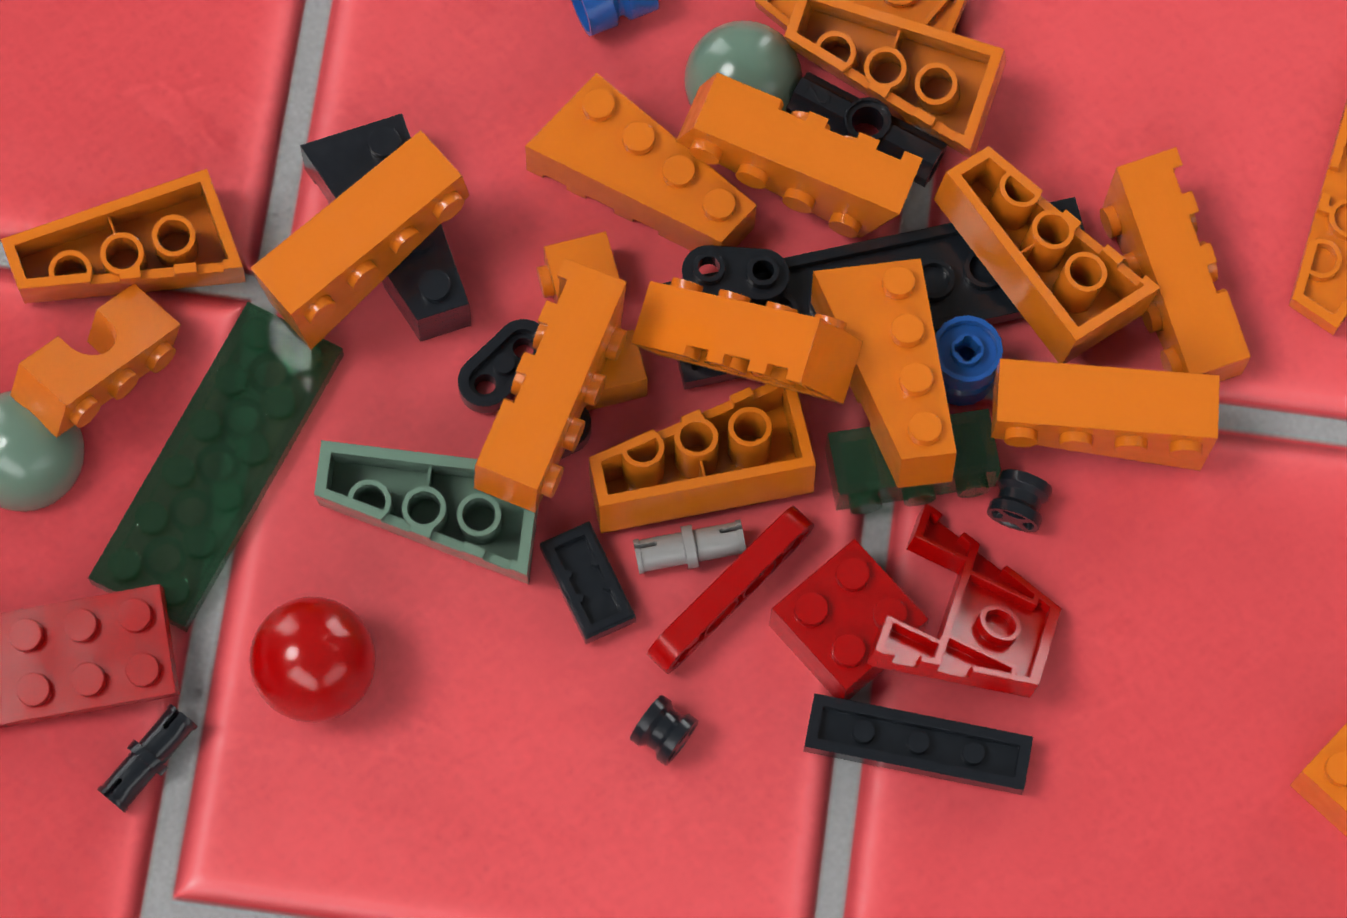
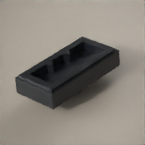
[540,521,636,644]

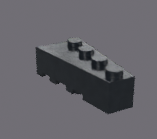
[300,113,471,342]

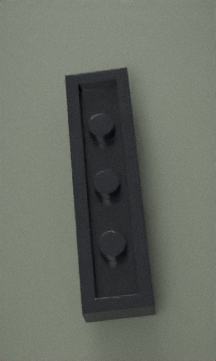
[803,693,1033,795]

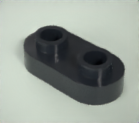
[682,245,790,306]
[458,319,539,413]

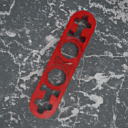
[647,506,814,674]

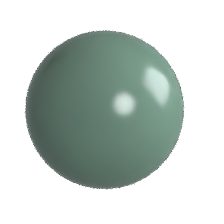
[684,20,802,112]
[0,391,84,512]

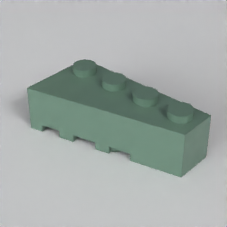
[314,440,539,585]

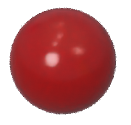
[249,597,376,723]

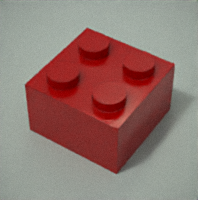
[769,538,929,700]

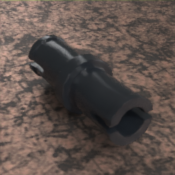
[97,704,198,813]

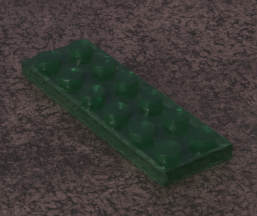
[88,302,344,632]

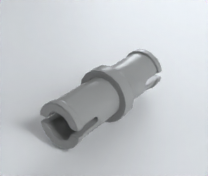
[633,519,746,574]

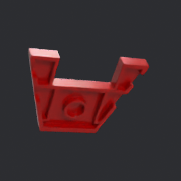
[867,504,1062,698]

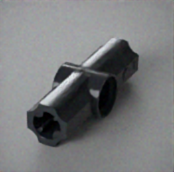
[786,72,947,187]

